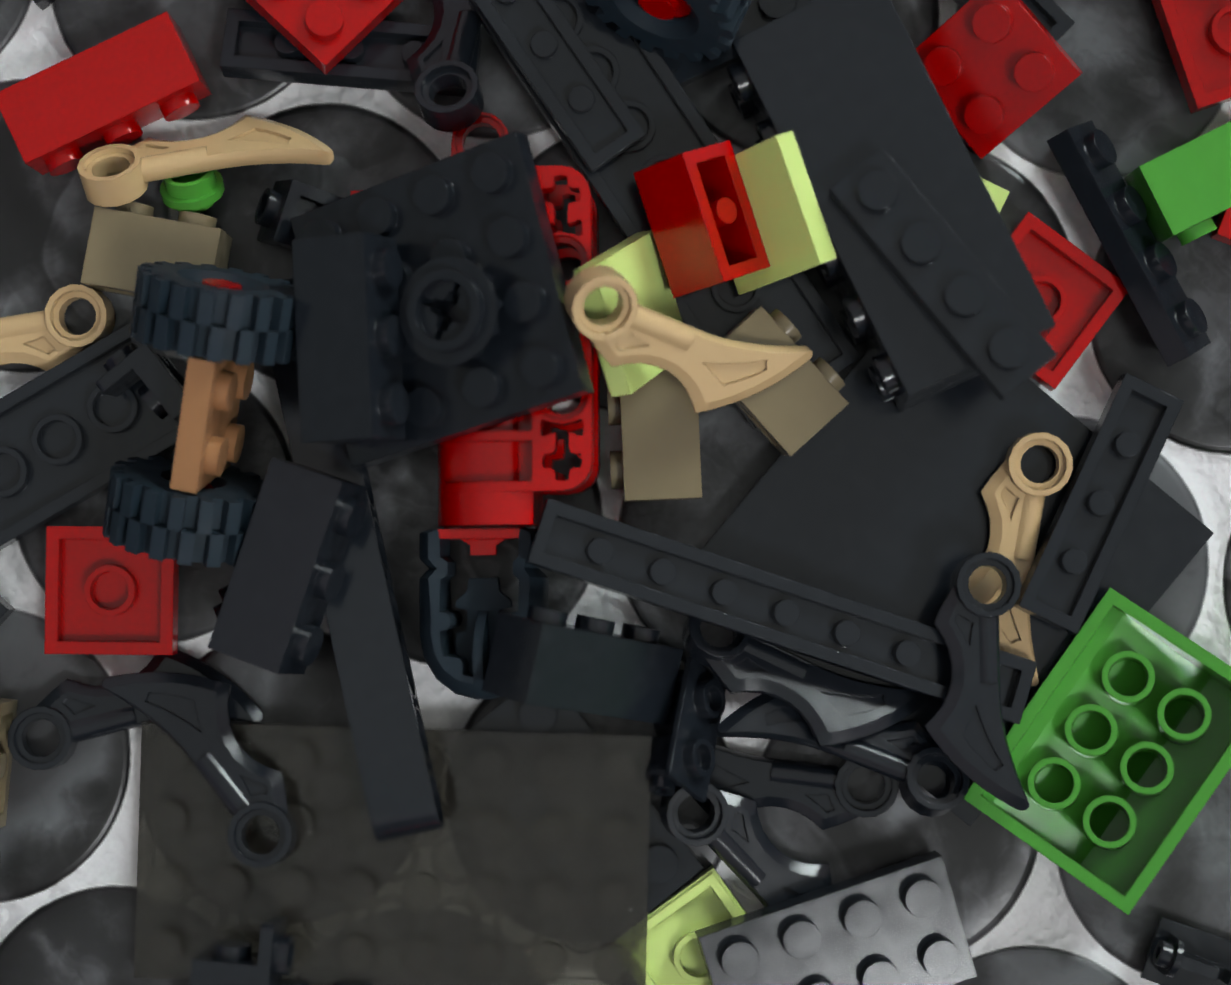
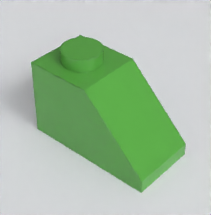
[1124,121,1231,246]

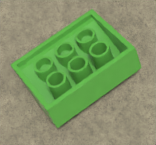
[964,587,1231,915]

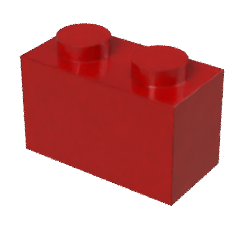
[633,140,770,298]

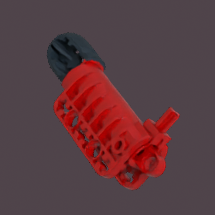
[350,112,600,699]

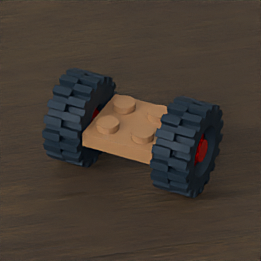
[102,261,297,567]

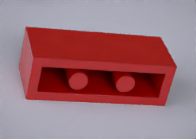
[0,11,212,176]

